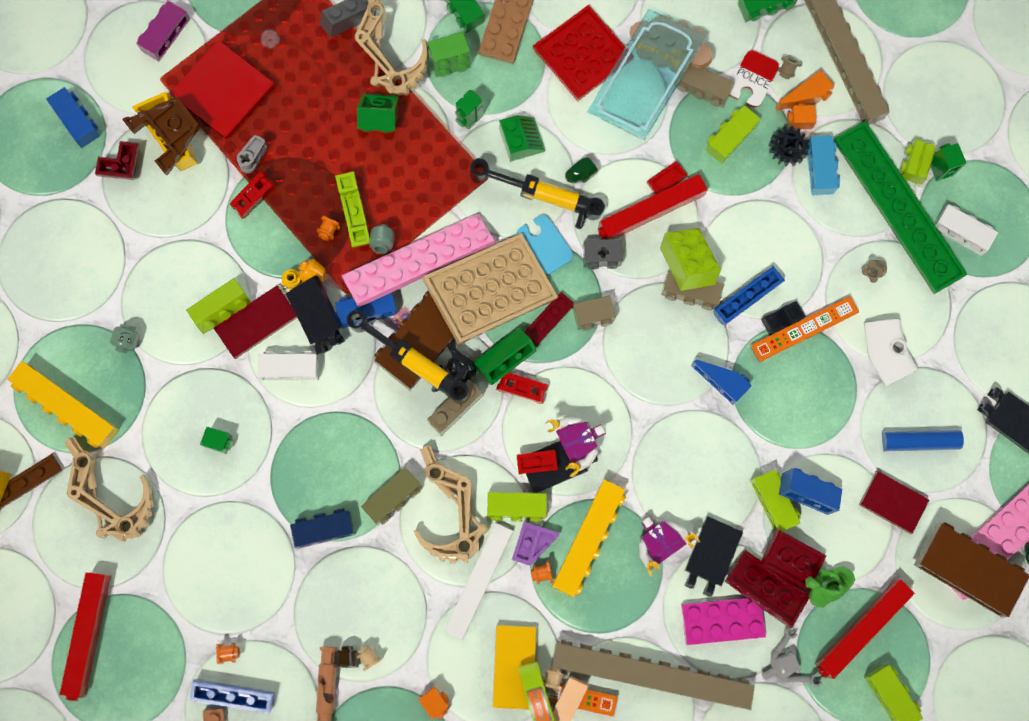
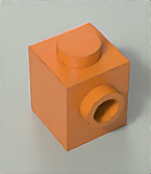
[787,103,816,130]
[418,686,450,720]

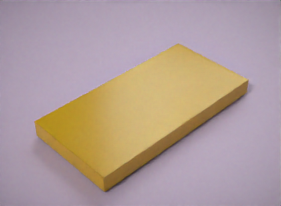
[492,625,536,710]

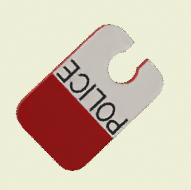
[730,50,779,107]

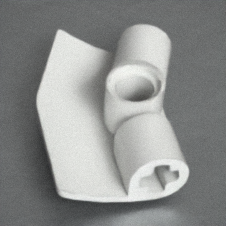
[864,319,918,386]

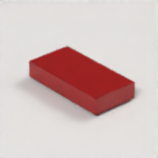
[647,161,688,194]

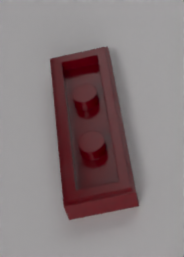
[524,292,575,346]

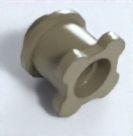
[778,56,802,79]
[862,259,887,283]

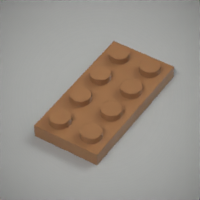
[478,0,533,64]

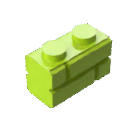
[899,139,936,185]

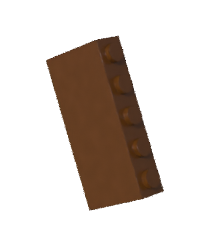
[374,290,454,391]
[914,522,1029,617]

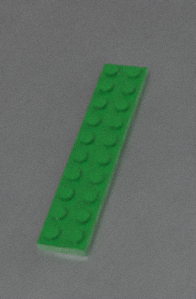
[833,121,968,294]

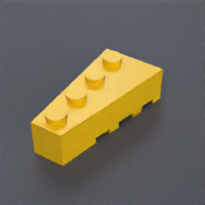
[132,91,198,171]

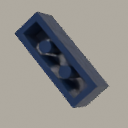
[290,508,355,549]

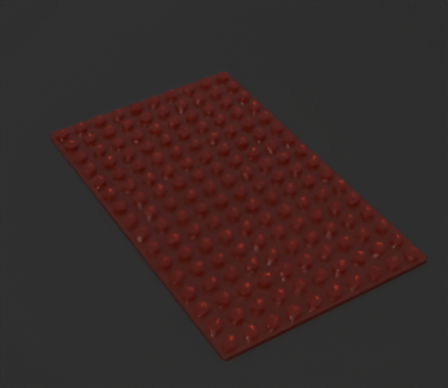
[160,0,488,294]

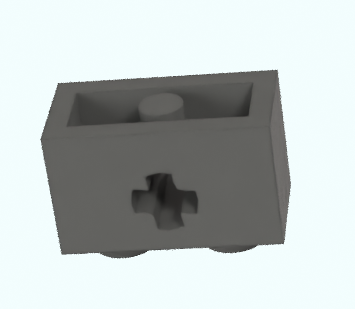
[583,239,623,270]

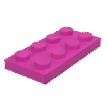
[681,598,766,645]

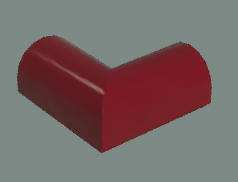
[95,141,140,180]

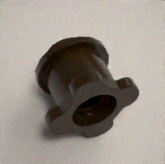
[335,646,359,668]

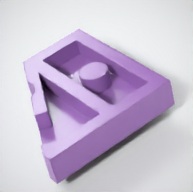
[512,522,560,566]

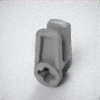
[237,135,268,173]

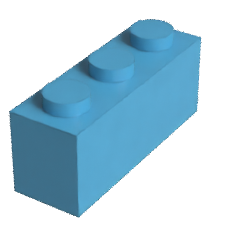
[806,135,840,195]

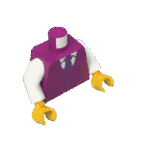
[545,417,606,477]
[639,516,700,576]

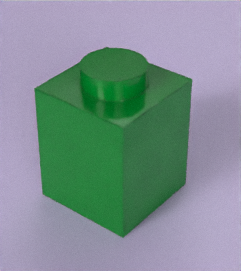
[200,426,233,454]

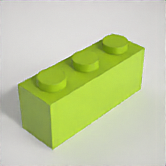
[706,105,761,164]
[186,278,251,334]
[750,469,801,532]
[487,492,547,522]
[864,664,923,721]

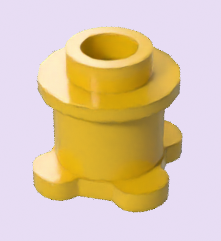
[282,269,303,290]

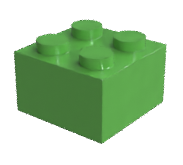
[428,32,470,77]

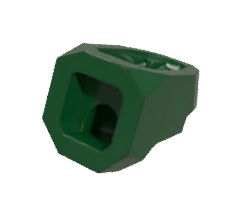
[565,157,598,183]

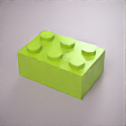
[660,228,721,291]

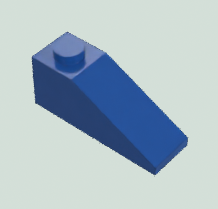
[691,359,752,405]

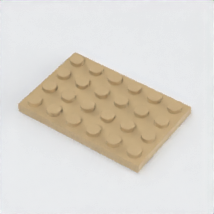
[422,233,558,345]

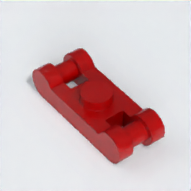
[230,171,276,219]
[496,373,549,404]

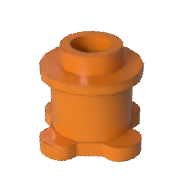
[316,216,340,241]
[531,560,554,584]
[216,642,240,664]

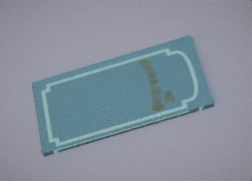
[588,9,706,141]

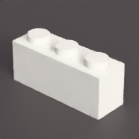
[934,204,998,256]
[257,351,319,381]

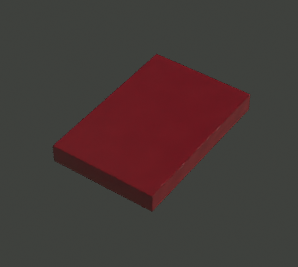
[859,471,930,534]
[759,529,827,591]

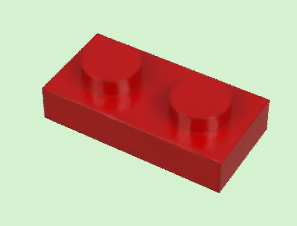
[516,450,558,475]

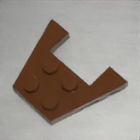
[122,97,201,175]

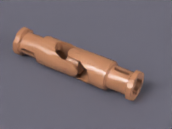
[316,647,338,721]

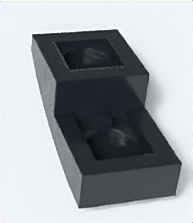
[761,301,806,335]

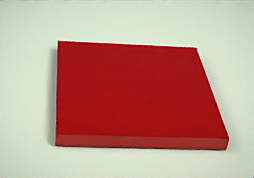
[532,4,634,102]
[169,40,275,139]

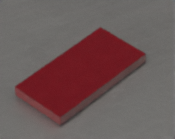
[213,285,297,359]
[724,549,809,629]

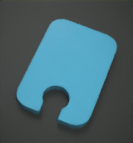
[517,215,573,275]

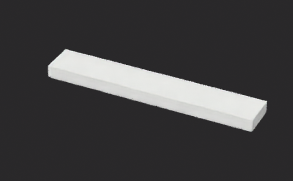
[444,523,513,640]

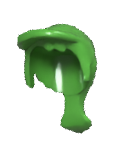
[805,567,855,608]

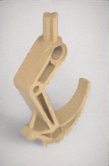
[355,0,429,96]
[65,436,154,542]
[414,445,488,564]

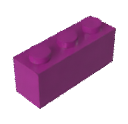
[136,0,190,62]

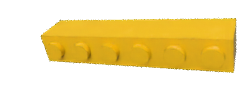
[7,361,119,449]
[552,479,626,598]

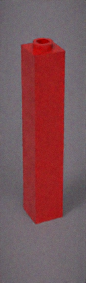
[597,174,708,240]
[59,572,111,701]
[814,579,915,679]

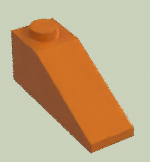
[775,70,835,111]

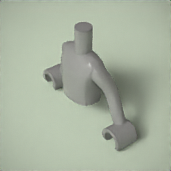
[761,627,822,687]

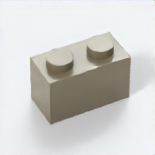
[572,296,616,331]

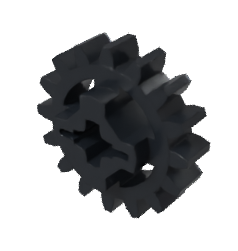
[768,126,810,167]

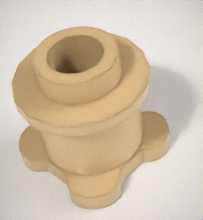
[357,645,382,671]
[544,667,565,692]

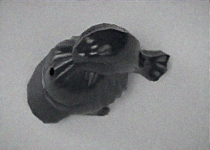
[431,338,477,393]

